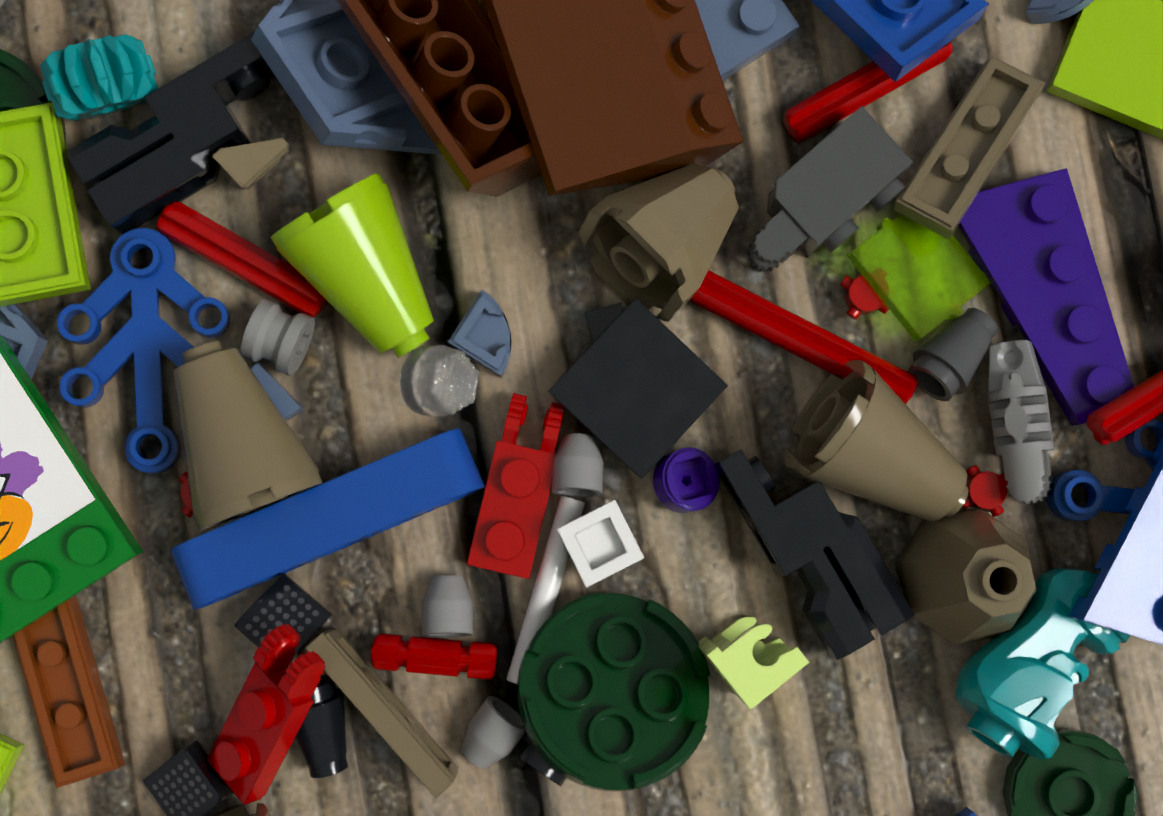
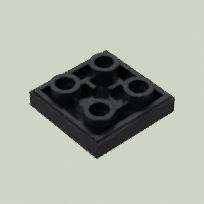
[547,298,728,479]

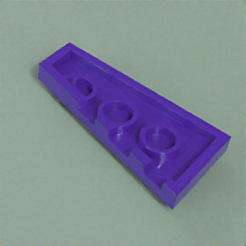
[958,168,1134,426]

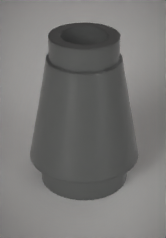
[909,308,998,401]

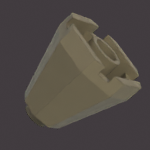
[578,163,739,322]
[895,509,1037,645]

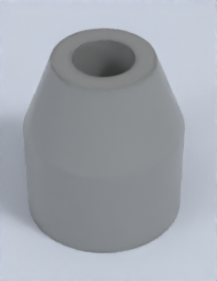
[552,433,604,498]
[422,575,473,637]
[461,696,526,769]

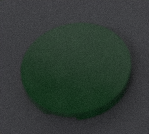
[517,592,710,792]

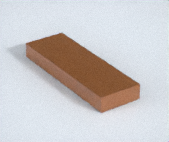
[13,596,125,788]

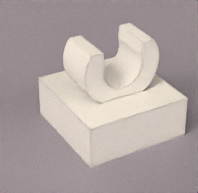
[557,500,644,588]

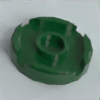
[1003,728,1138,816]

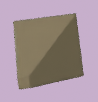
[212,138,290,190]

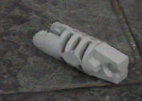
[988,340,1054,504]

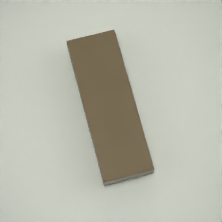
[893,55,1046,240]
[305,628,459,799]

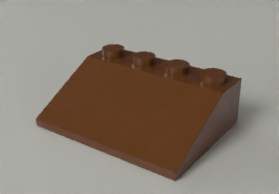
[484,0,743,196]

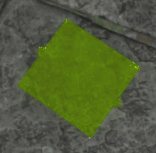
[847,214,991,342]

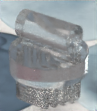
[399,345,479,417]

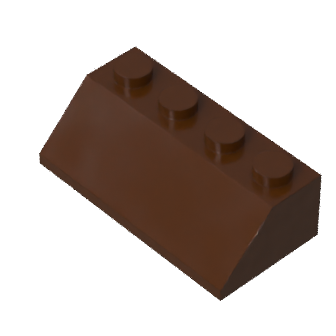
[337,0,542,197]

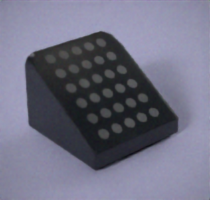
[234,573,333,663]
[142,740,233,816]

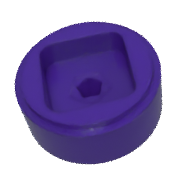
[653,447,720,513]

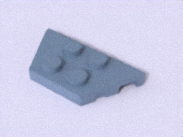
[251,0,442,155]

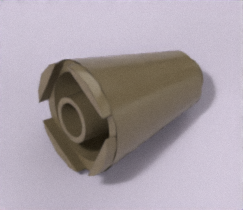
[174,341,323,530]
[784,360,969,522]

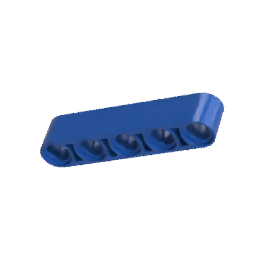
[169,428,485,610]

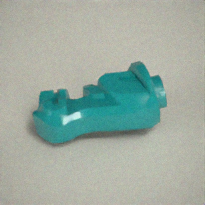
[955,568,1130,759]

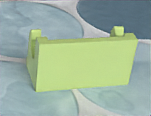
[698,616,810,710]

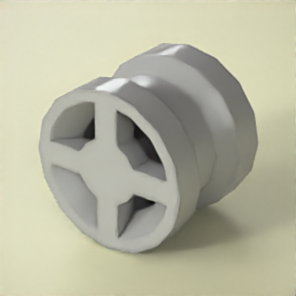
[241,299,315,376]

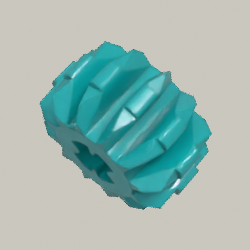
[40,34,158,121]

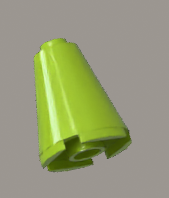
[270,173,434,358]

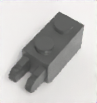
[747,106,914,272]

